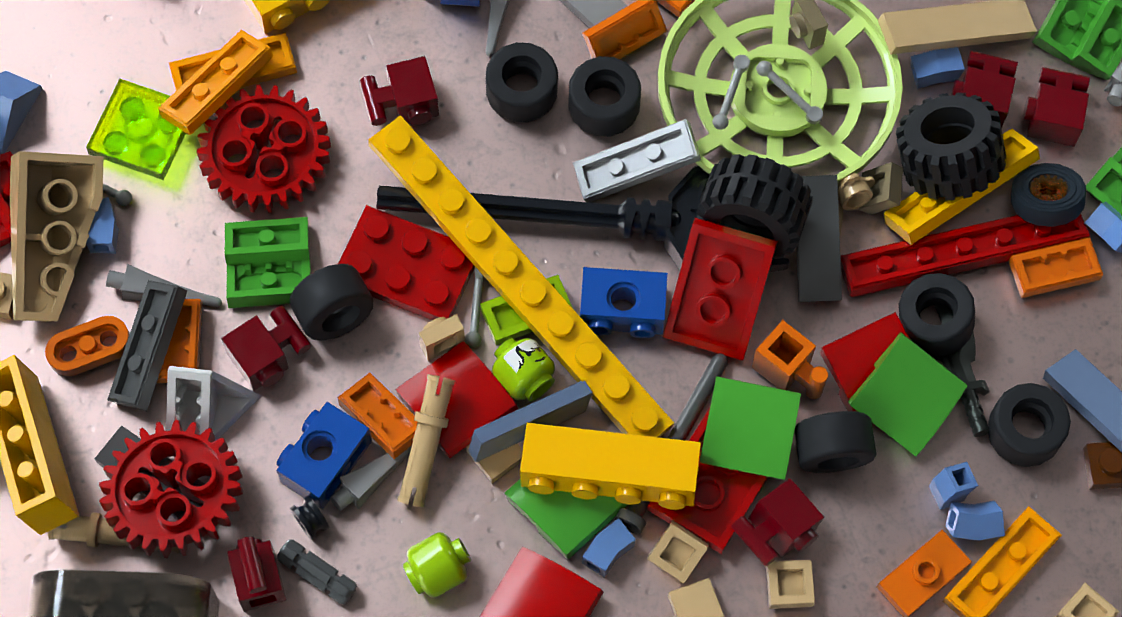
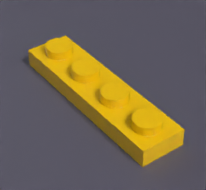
[883,128,1040,245]

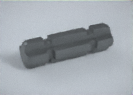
[277,539,357,604]

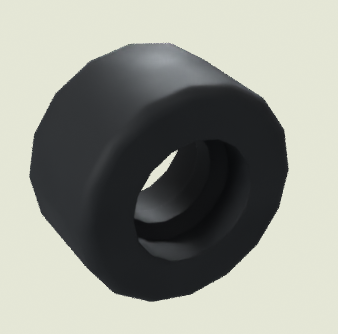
[485,42,558,122]
[568,56,641,137]
[290,263,373,341]
[898,273,975,357]
[988,383,1071,467]
[794,411,877,473]

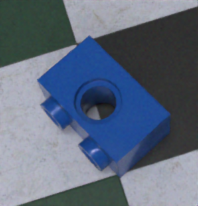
[580,267,668,338]
[276,402,372,510]

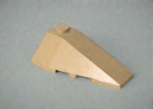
[10,151,104,322]

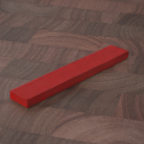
[840,214,1090,297]

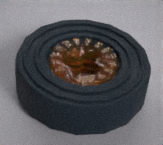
[1011,163,1086,227]

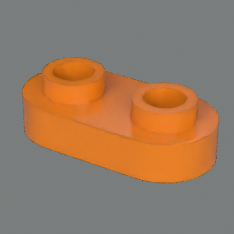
[45,316,130,376]

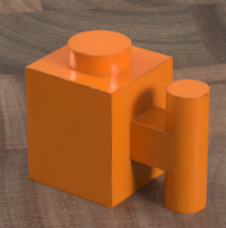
[752,320,828,399]

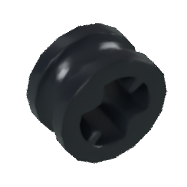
[290,496,330,540]

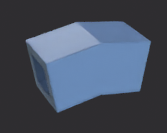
[910,47,965,89]
[86,197,119,254]
[1085,202,1122,253]
[929,462,978,510]
[945,501,1005,541]
[582,518,636,578]

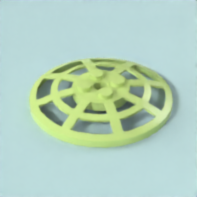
[658,0,903,183]

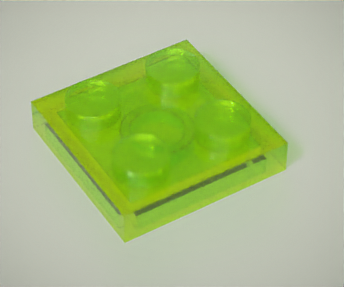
[86,79,186,180]

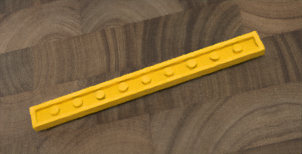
[368,115,674,438]

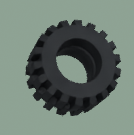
[896,93,1006,201]
[696,154,813,259]

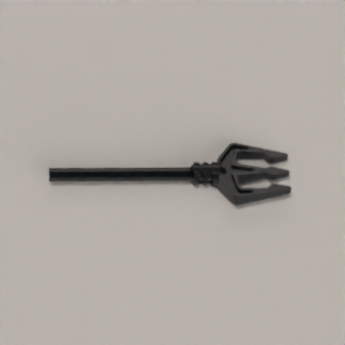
[376,166,790,272]

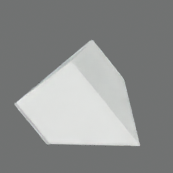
[166,366,262,441]

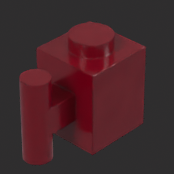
[951,51,1018,128]
[359,56,439,126]
[1022,67,1090,147]
[221,306,312,391]
[731,478,824,567]
[227,536,287,612]

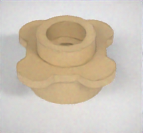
[838,173,875,210]

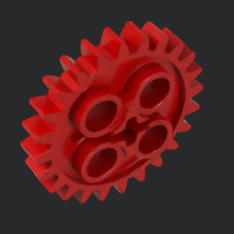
[196,85,331,213]
[99,420,244,559]

